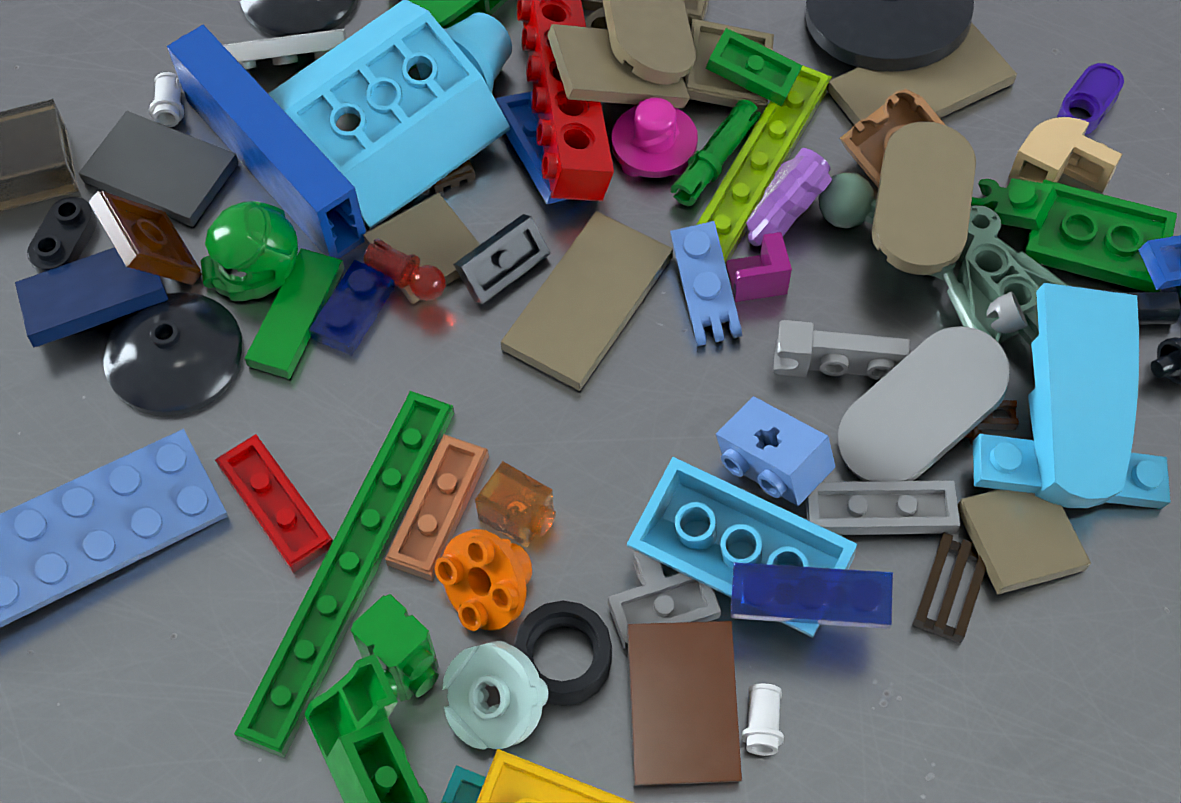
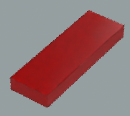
[215,434,333,573]

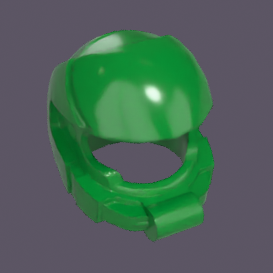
[200,201,298,301]

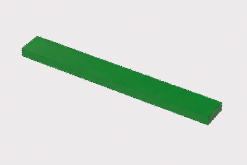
[234,391,455,758]

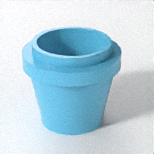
[416,13,512,93]

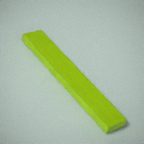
[696,65,832,265]

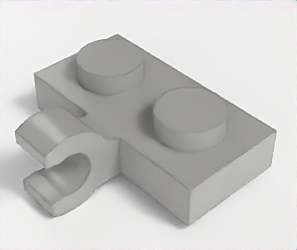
[608,551,721,649]

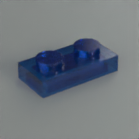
[309,260,396,356]

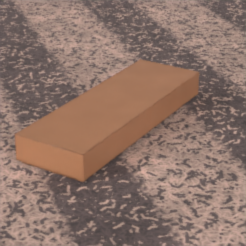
[385,435,489,582]

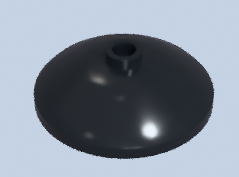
[239,0,358,37]
[103,292,244,416]

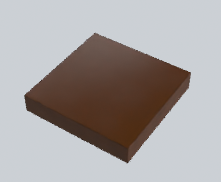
[89,191,202,285]

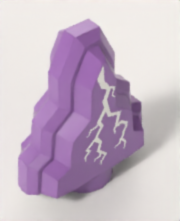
[746,148,832,246]

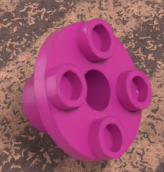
[612,98,698,178]

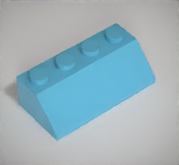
[627,457,857,638]

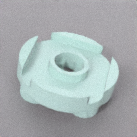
[442,641,548,750]

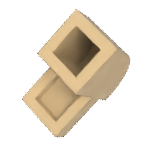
[1009,117,1123,193]

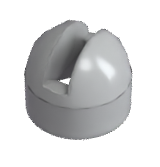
[986,291,1027,334]

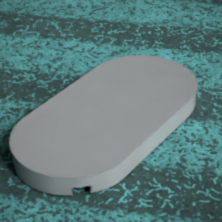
[838,326,1010,482]

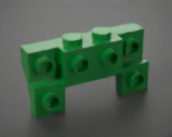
[304,654,446,803]

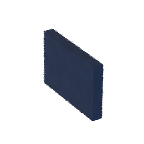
[15,247,169,348]

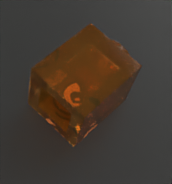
[475,461,556,548]

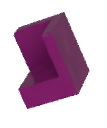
[726,232,792,302]

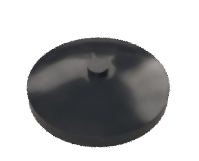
[806,0,974,72]

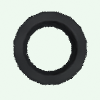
[514,600,612,706]

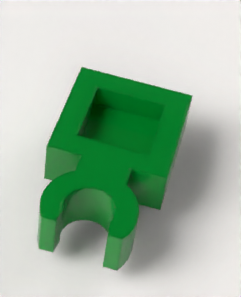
[971,178,1057,231]

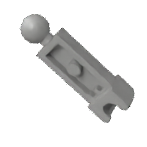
[774,320,912,380]

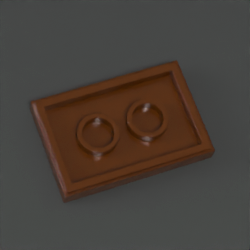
[627,621,742,786]

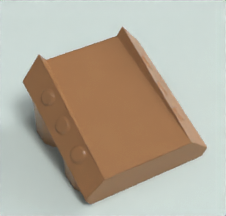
[839,89,945,187]

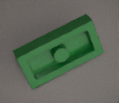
[705,28,803,107]

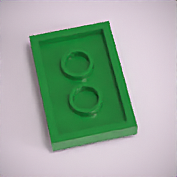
[1024,179,1177,292]

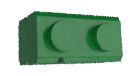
[350,594,439,702]

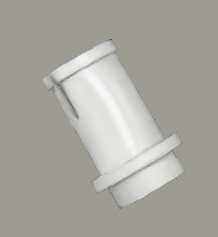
[149,72,184,127]
[742,683,784,756]

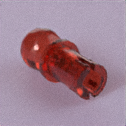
[363,238,446,301]

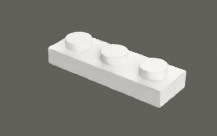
[223,28,346,69]

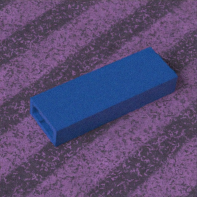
[167,24,366,259]

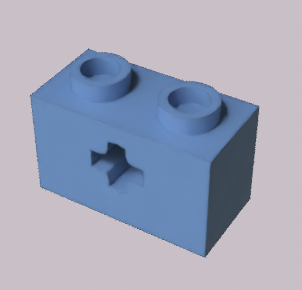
[716,396,836,506]

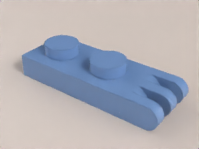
[670,221,743,347]

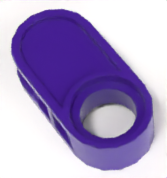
[1057,63,1124,135]

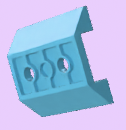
[268,0,510,230]

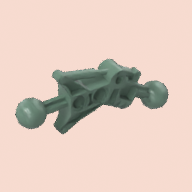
[818,172,1068,348]

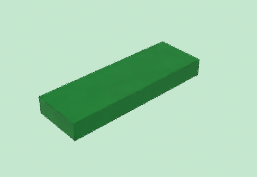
[244,248,345,379]

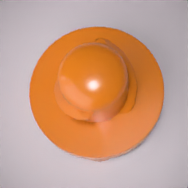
[435,529,532,631]

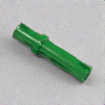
[670,99,761,206]

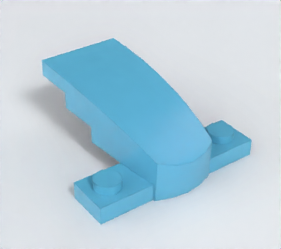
[973,283,1171,509]

